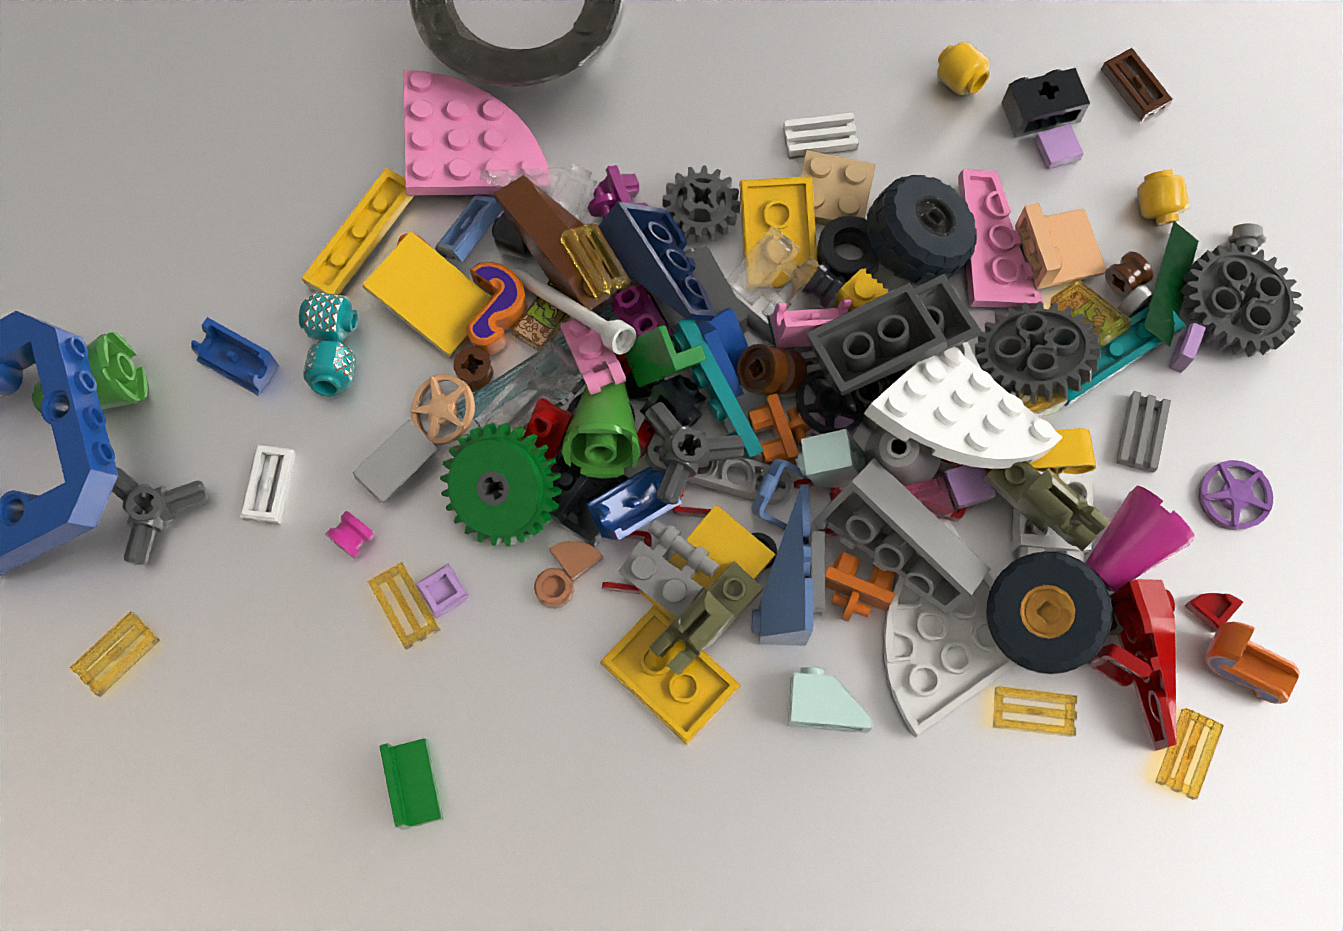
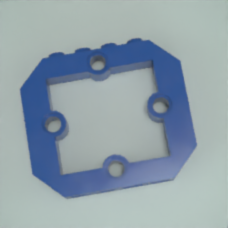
[0,311,118,576]

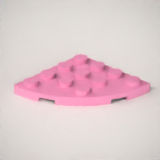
[403,70,551,195]

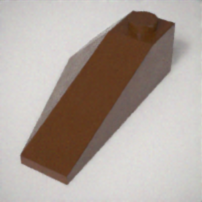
[492,175,635,310]

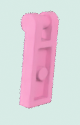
[560,311,626,396]

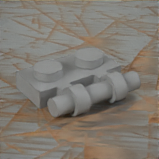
[617,519,720,617]

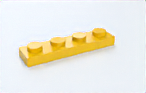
[302,167,415,295]

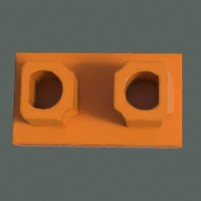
[747,393,811,466]
[825,552,895,622]

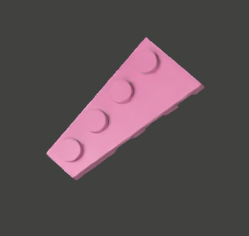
[958,169,1044,309]

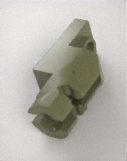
[984,461,1111,551]
[649,561,764,675]

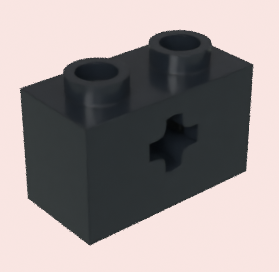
[1001,68,1090,138]

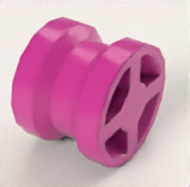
[325,511,375,559]

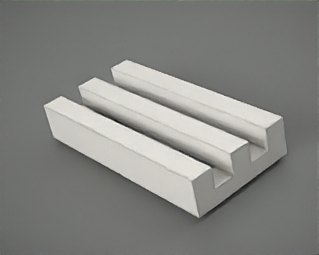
[783,113,859,158]
[240,445,297,525]

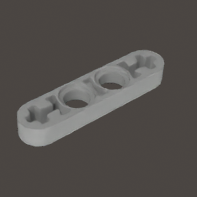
[646,436,792,505]

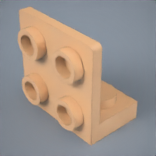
[1015,203,1106,290]

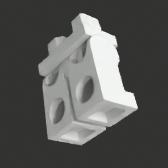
[1012,471,1094,562]

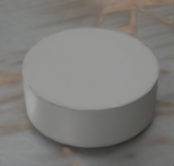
[1118,285,1153,320]

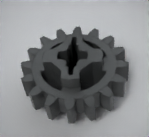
[662,165,740,243]

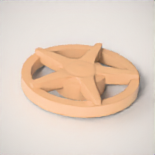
[410,374,475,445]

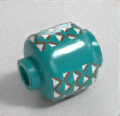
[299,292,358,342]
[303,340,356,397]

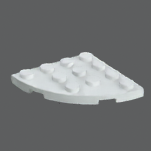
[864,347,1063,469]
[883,519,1017,737]

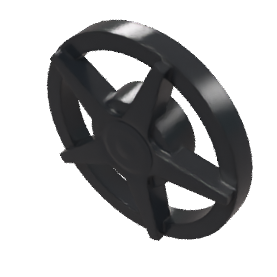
[796,370,865,434]

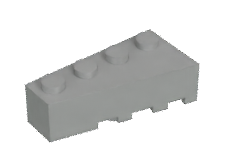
[811,458,991,614]

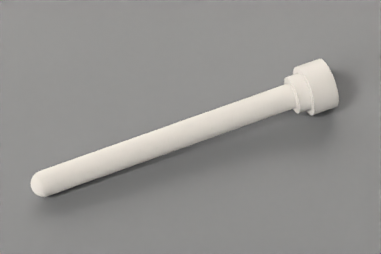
[513,268,636,354]

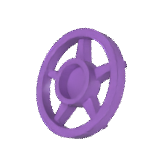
[1199,460,1273,530]

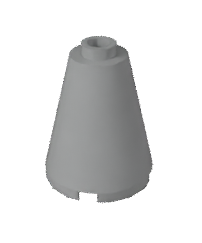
[865,425,941,491]

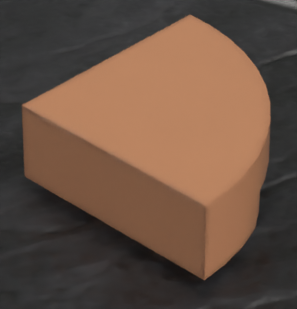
[549,541,604,581]

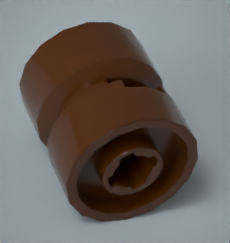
[737,344,807,397]

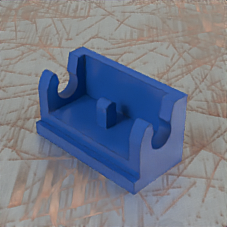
[191,317,280,396]
[585,467,682,541]

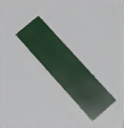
[1144,221,1199,347]

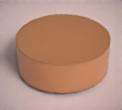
[534,568,574,609]

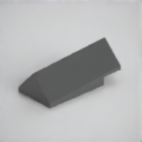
[807,274,982,396]

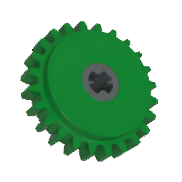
[440,423,562,547]

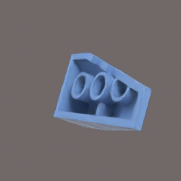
[752,485,813,646]

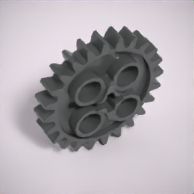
[1181,243,1303,357]
[975,301,1101,404]

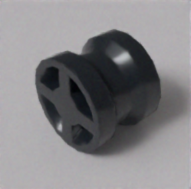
[801,262,847,309]

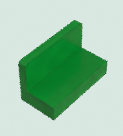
[625,325,707,388]
[379,738,443,830]

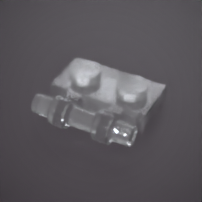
[727,225,820,318]

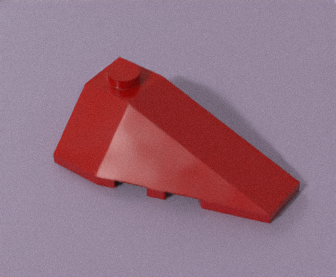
[1109,579,1177,751]

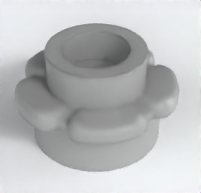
[1228,223,1267,253]

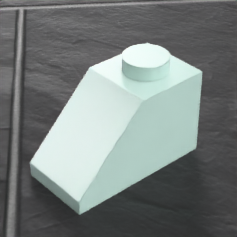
[798,429,866,488]
[788,667,873,733]

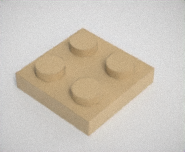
[800,150,876,226]

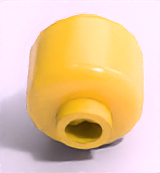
[937,42,990,96]
[1137,170,1190,226]

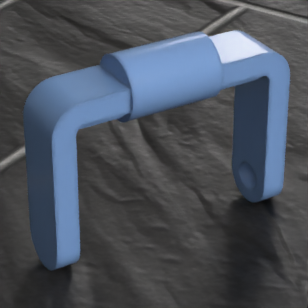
[751,459,809,530]

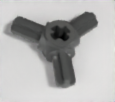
[645,402,744,505]
[112,467,208,565]

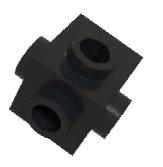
[640,374,707,428]

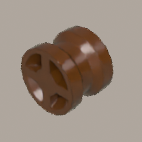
[1105,251,1153,298]
[453,347,494,392]

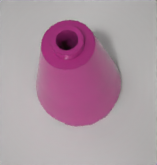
[1085,485,1195,593]

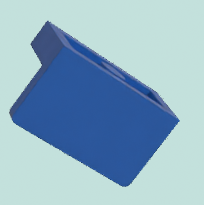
[696,308,748,398]

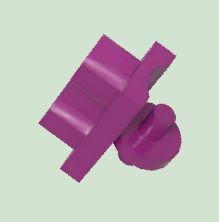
[587,165,648,219]
[610,285,673,341]

